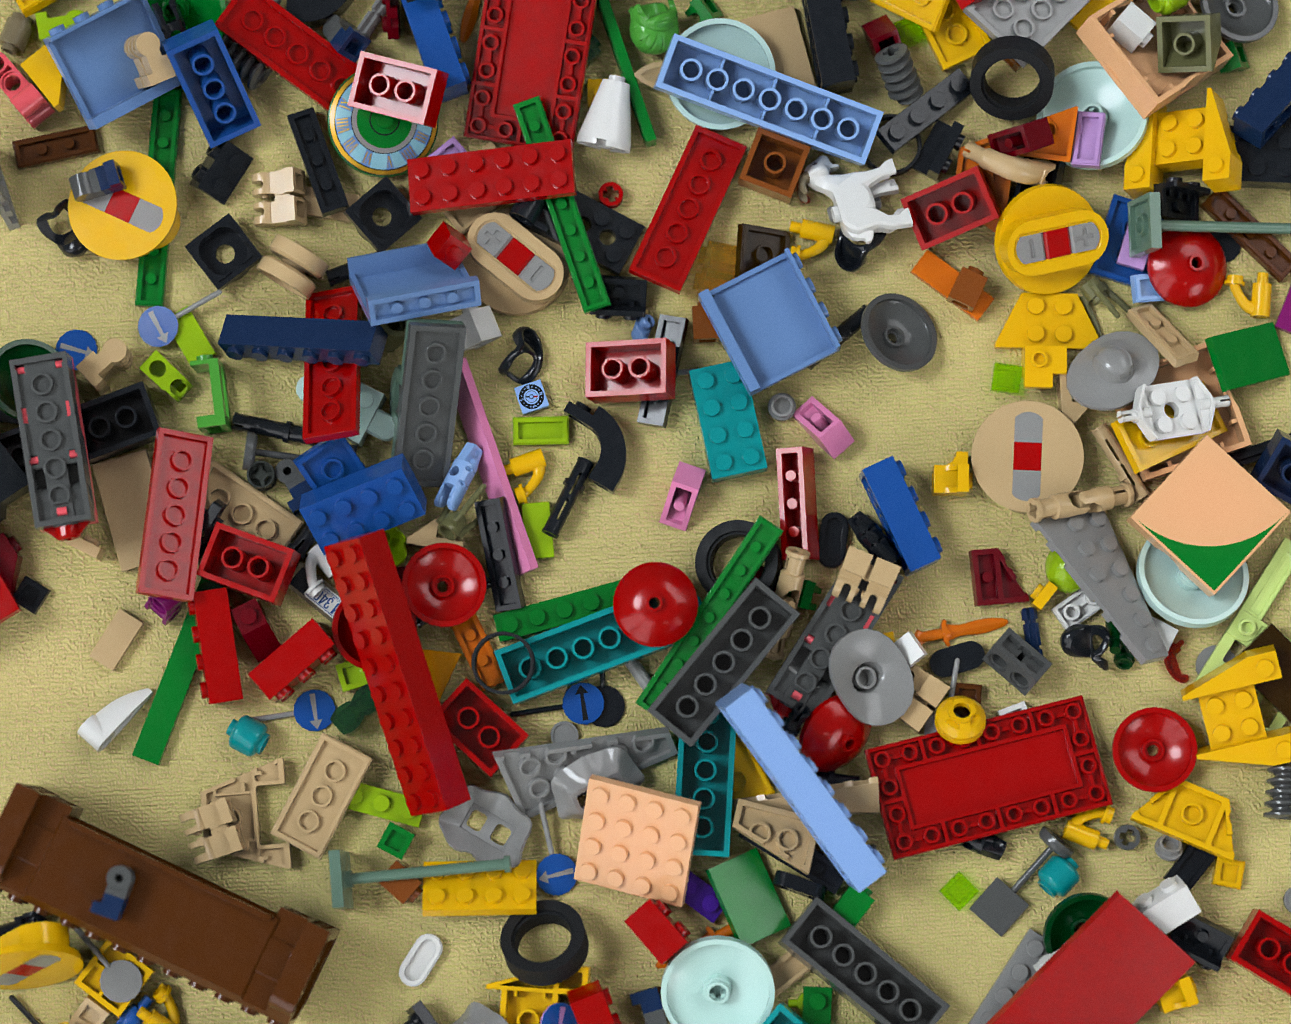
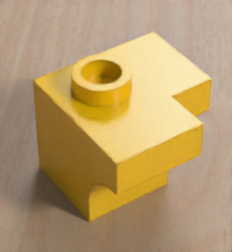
[1021,345,1067,389]
[931,451,973,496]
[1157,973,1199,1014]

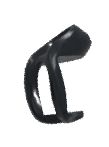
[36,199,88,258]
[834,228,886,272]
[498,326,543,385]
[1060,624,1110,671]

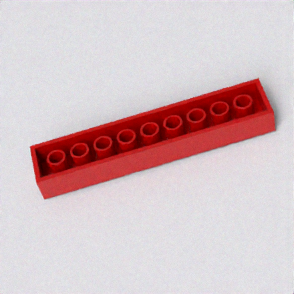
[324,529,471,816]

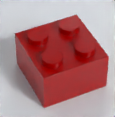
[624,898,691,965]

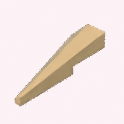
[733,777,880,815]

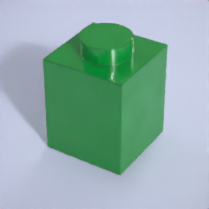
[831,886,875,927]

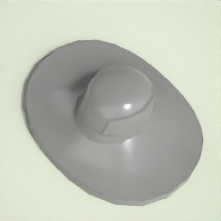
[1066,331,1160,411]
[829,629,914,726]

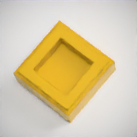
[1211,857,1245,890]

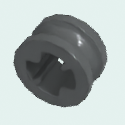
[1113,825,1140,850]

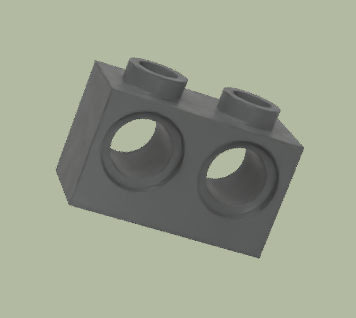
[982,627,1052,696]

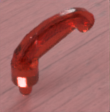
[1164,640,1189,683]

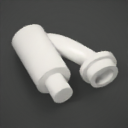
[305,544,333,598]

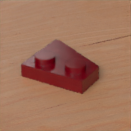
[382,0,401,39]
[969,548,1030,607]

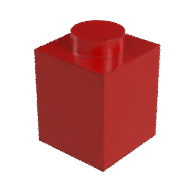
[426,221,472,270]

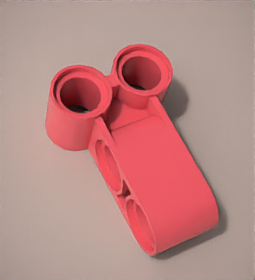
[0,52,55,129]

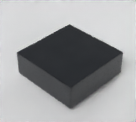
[13,576,51,615]

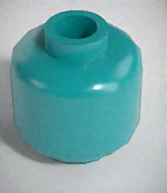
[226,715,270,757]
[1038,855,1080,898]

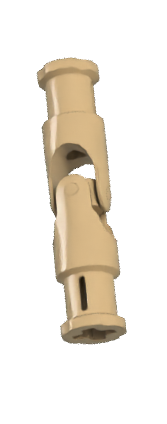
[1026,482,1135,523]
[765,546,811,660]

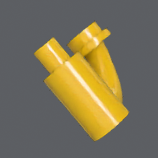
[789,219,835,260]
[1224,272,1272,319]
[504,448,547,504]
[1061,806,1115,850]
[136,983,180,1024]

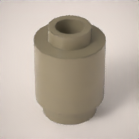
[0,12,34,55]

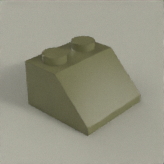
[1156,12,1221,73]

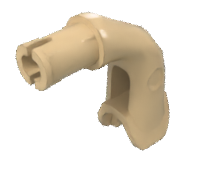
[963,141,1056,186]

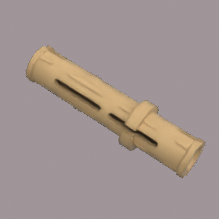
[1091,423,1150,503]

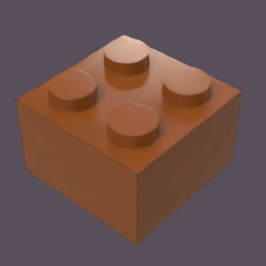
[738,127,811,204]

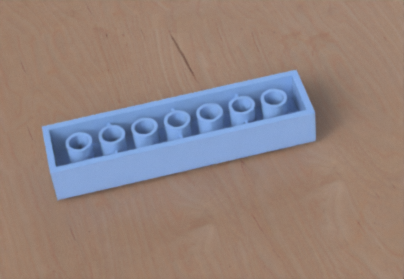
[653,33,884,166]
[715,683,886,893]

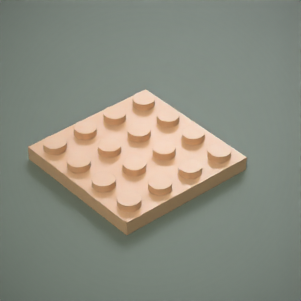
[574,774,701,908]

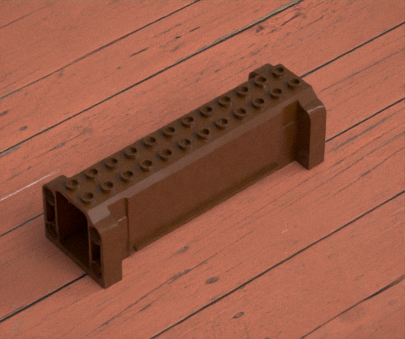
[0,782,341,1024]

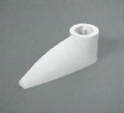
[77,688,154,752]

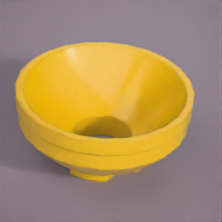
[934,696,986,744]

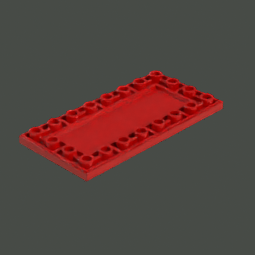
[464,0,597,150]
[864,695,1113,861]
[986,890,1196,1024]

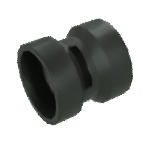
[247,461,277,491]

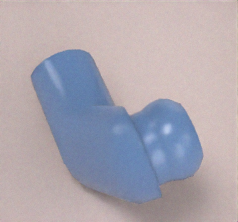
[631,314,655,339]

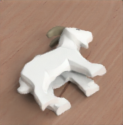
[797,155,913,244]

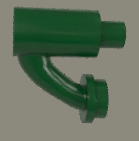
[1105,620,1135,670]

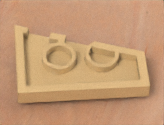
[731,798,816,875]

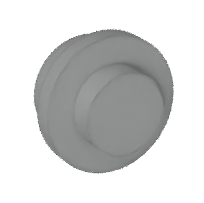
[768,393,796,421]
[1154,835,1183,861]

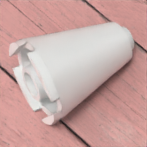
[576,75,631,154]

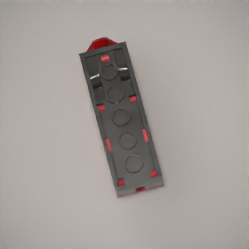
[9,351,99,541]
[765,547,904,721]

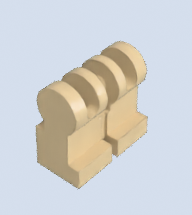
[124,32,177,89]
[252,166,307,228]
[76,338,133,396]
[831,546,901,615]
[898,664,950,734]
[179,797,247,865]

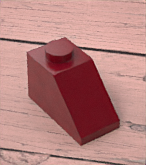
[861,15,901,75]
[987,117,1055,156]
[0,532,23,595]
[230,598,281,663]

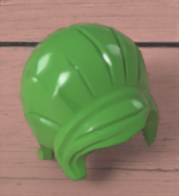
[628,0,679,55]

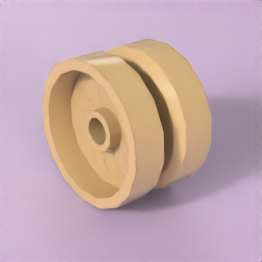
[256,234,329,300]

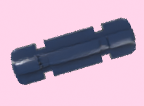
[1021,607,1043,655]

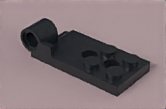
[509,191,645,276]

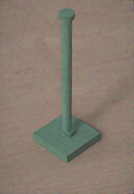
[1127,192,1291,258]
[328,850,512,910]

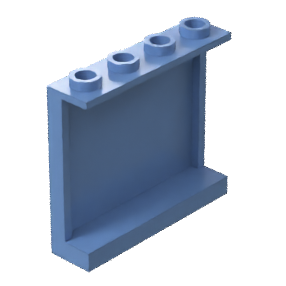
[43,0,181,130]
[347,243,482,326]
[698,248,843,397]

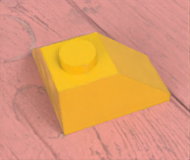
[20,45,67,113]

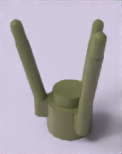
[1079,276,1131,337]
[436,483,486,540]

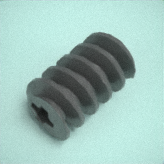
[222,35,272,90]
[875,43,923,105]
[1263,762,1291,820]

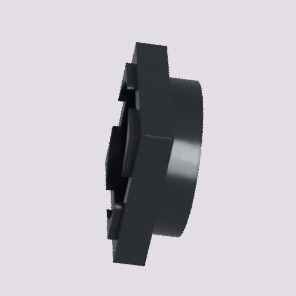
[344,176,422,252]
[185,213,262,290]

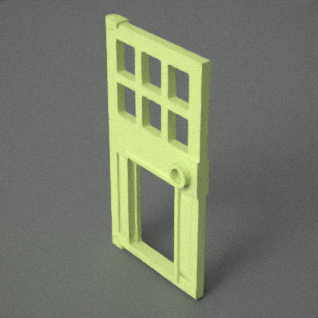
[1194,537,1291,731]

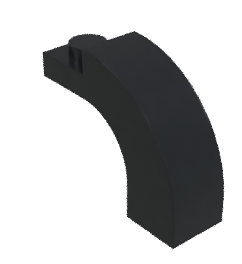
[286,0,353,28]
[563,401,626,495]

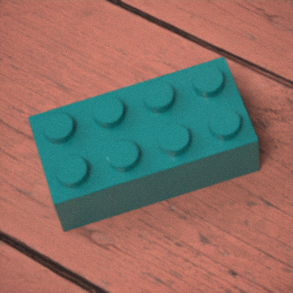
[689,362,768,483]

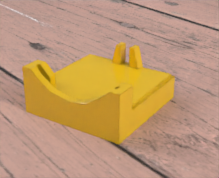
[74,940,155,1017]

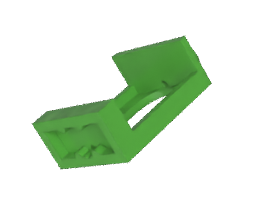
[190,354,233,435]

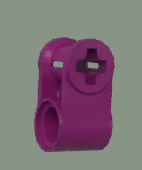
[144,596,183,626]

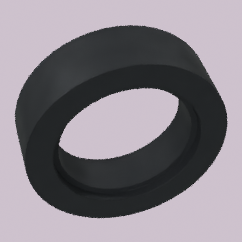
[970,36,1055,120]
[695,520,783,593]
[500,900,589,986]

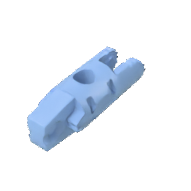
[434,442,483,511]

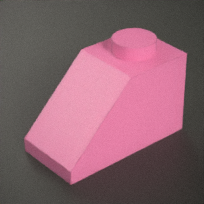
[793,396,855,459]
[659,461,706,531]

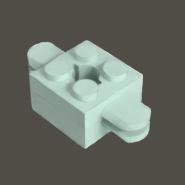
[296,376,395,448]

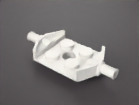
[1117,376,1230,442]

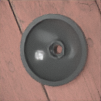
[1200,0,1279,43]
[861,293,937,372]

